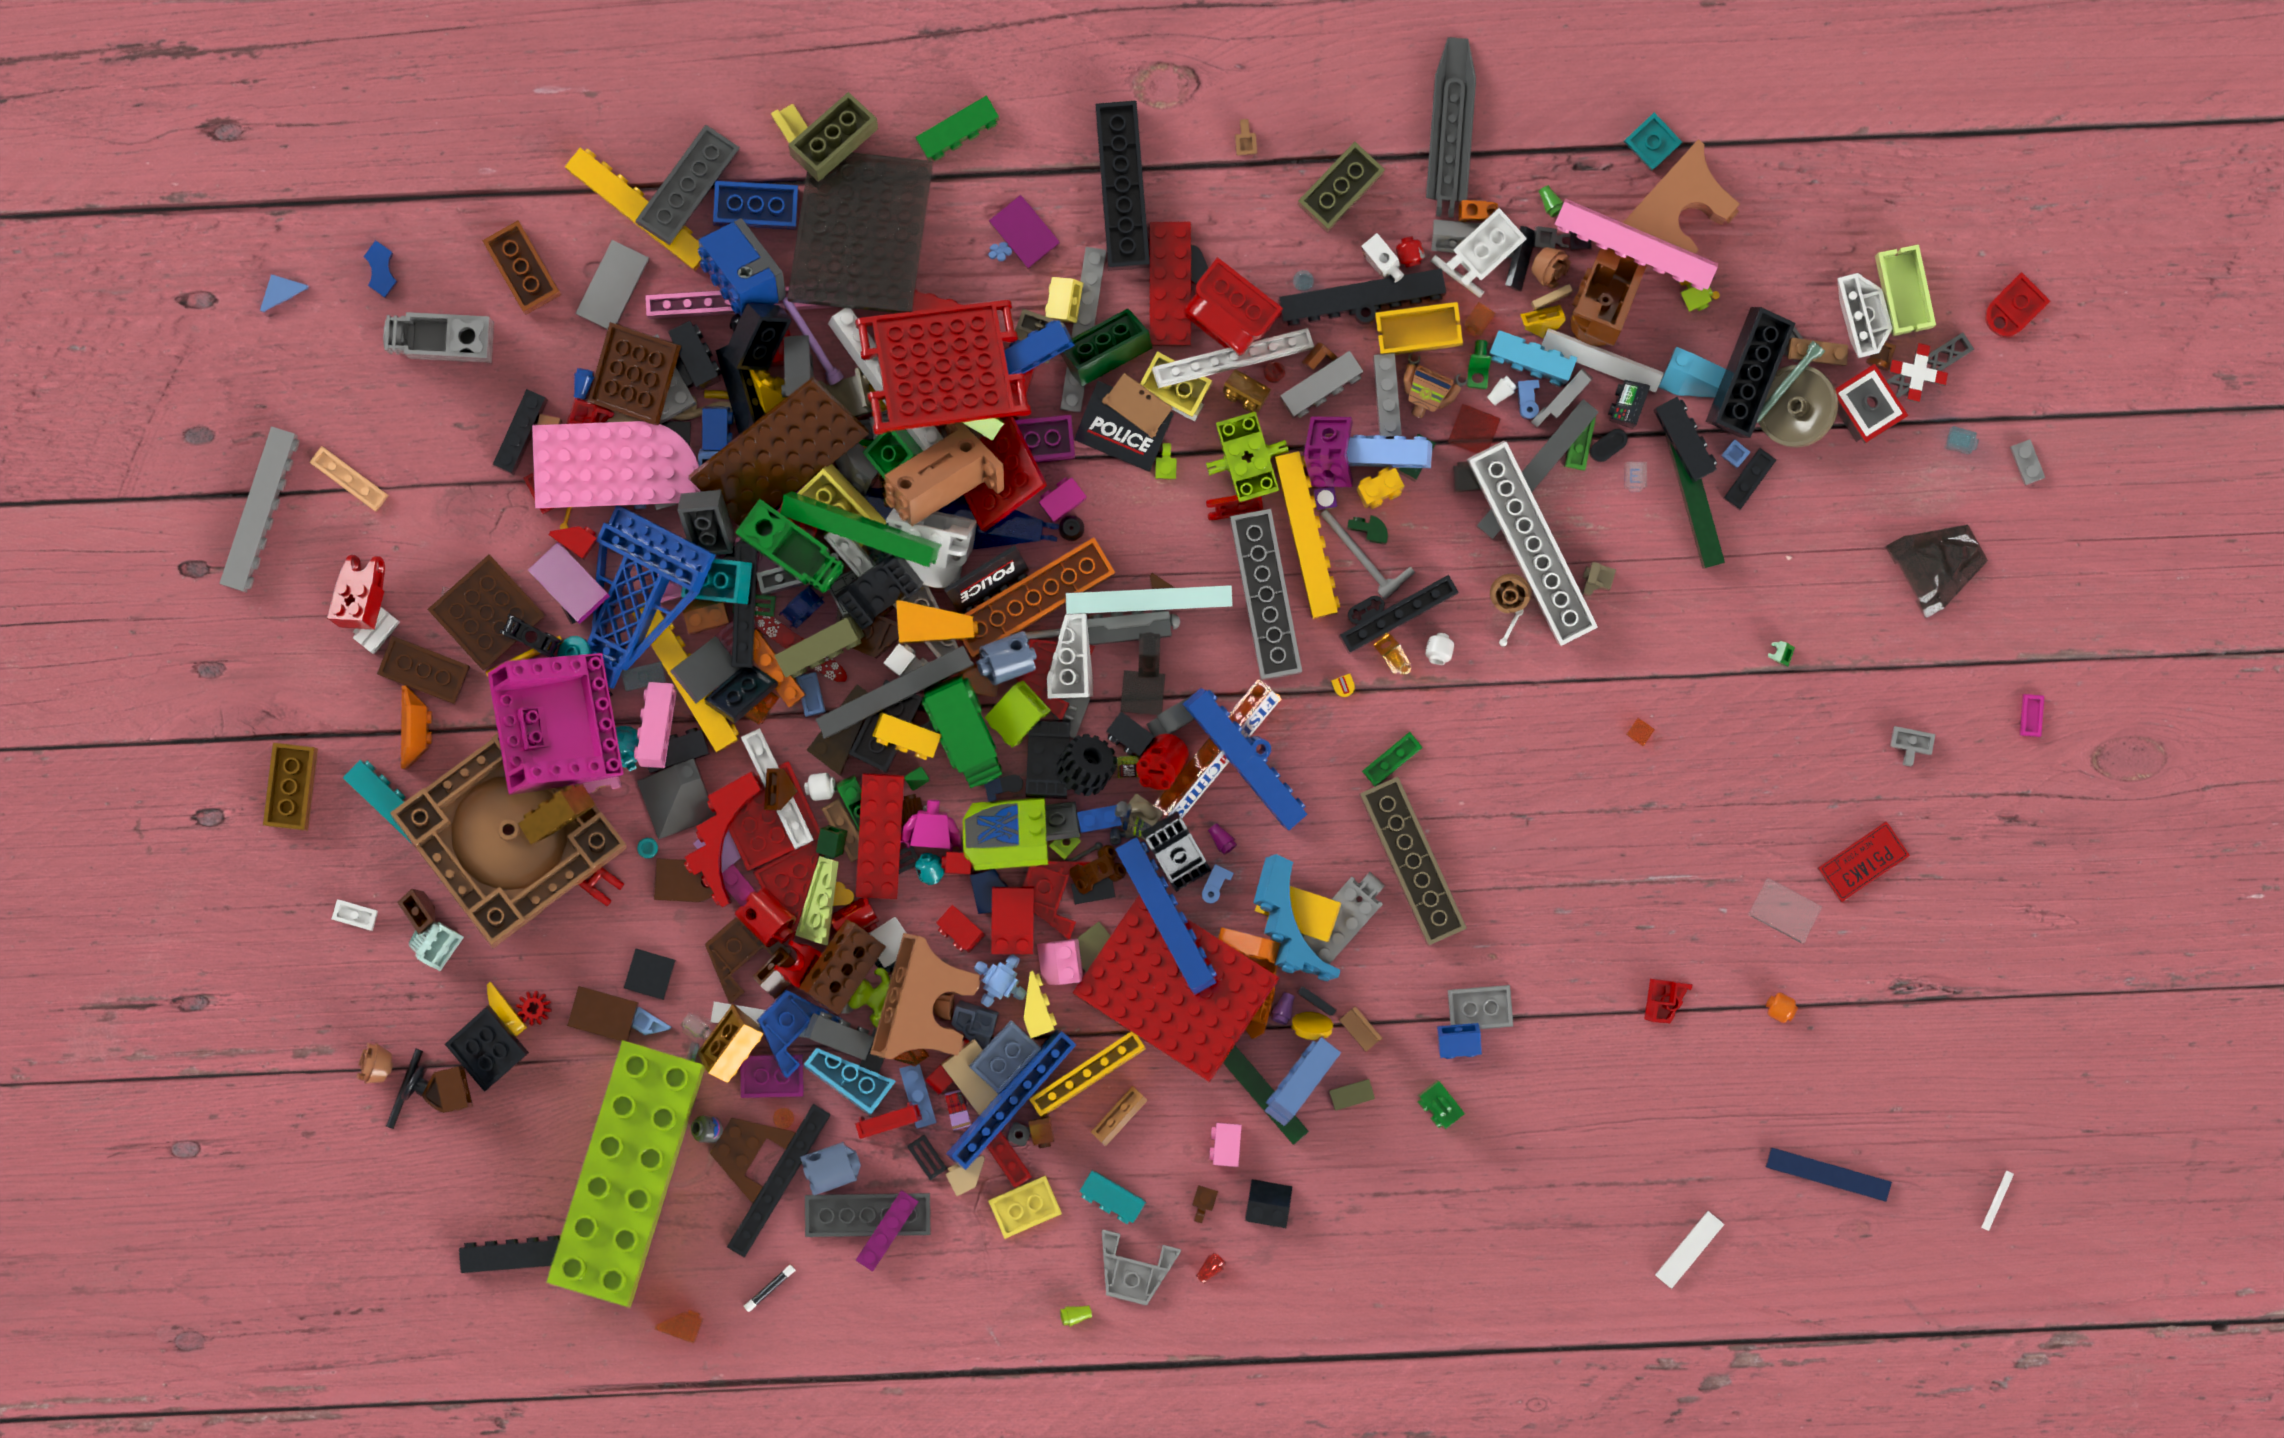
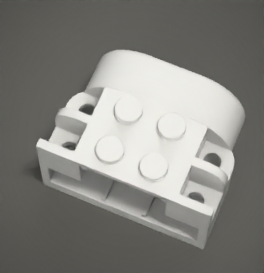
[886,508,977,588]

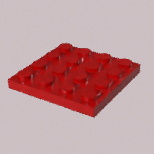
[963,416,1048,531]
[728,761,820,871]

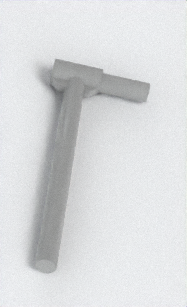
[1320,509,1415,600]

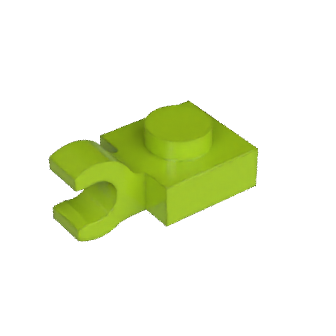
[1155,443,1177,479]

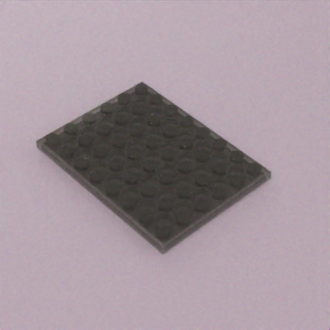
[787,152,933,313]

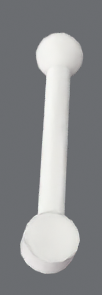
[1499,609,1524,646]

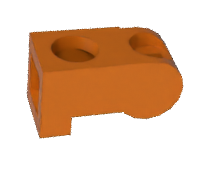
[1458,200,1498,222]

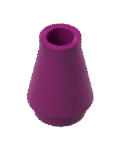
[1208,823,1237,855]

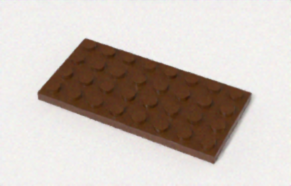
[689,377,869,526]

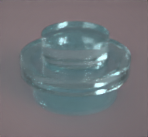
[1293,270,1314,291]

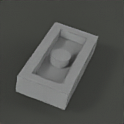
[2010,439,2045,485]

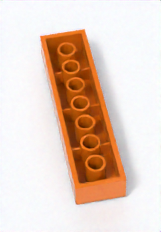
[962,537,1115,659]

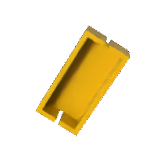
[1375,302,1463,355]

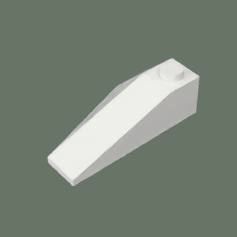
[1047,614,1093,698]

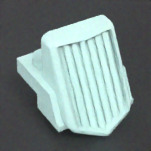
[408,921,464,971]

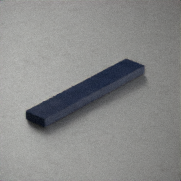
[1765,1147,1892,1202]

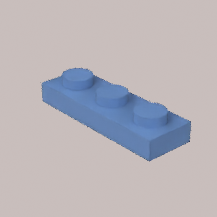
[900,1063,937,1129]

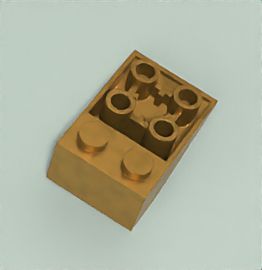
[1223,369,1271,413]

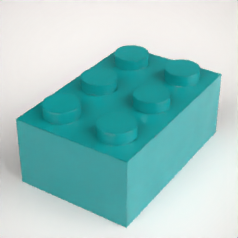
[681,559,752,604]

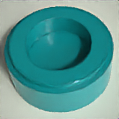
[637,838,659,859]

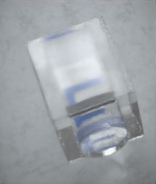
[1624,462,1647,492]

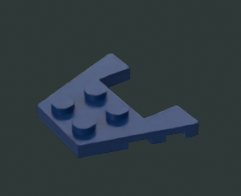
[757,990,843,1078]

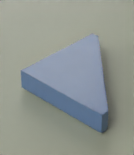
[260,274,309,312]

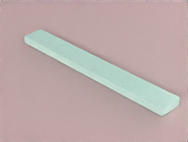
[1065,585,1232,614]

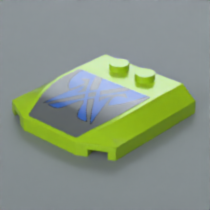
[963,797,1048,870]

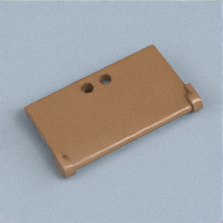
[1102,373,1173,438]

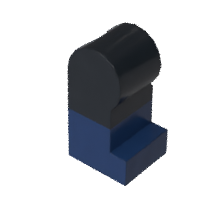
[984,775,1023,802]

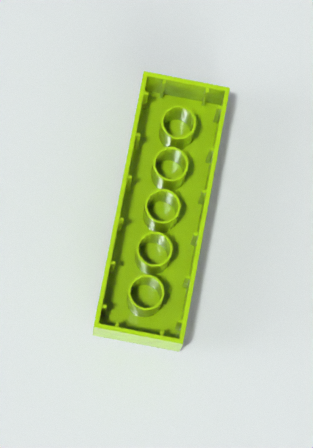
[546,1040,705,1308]

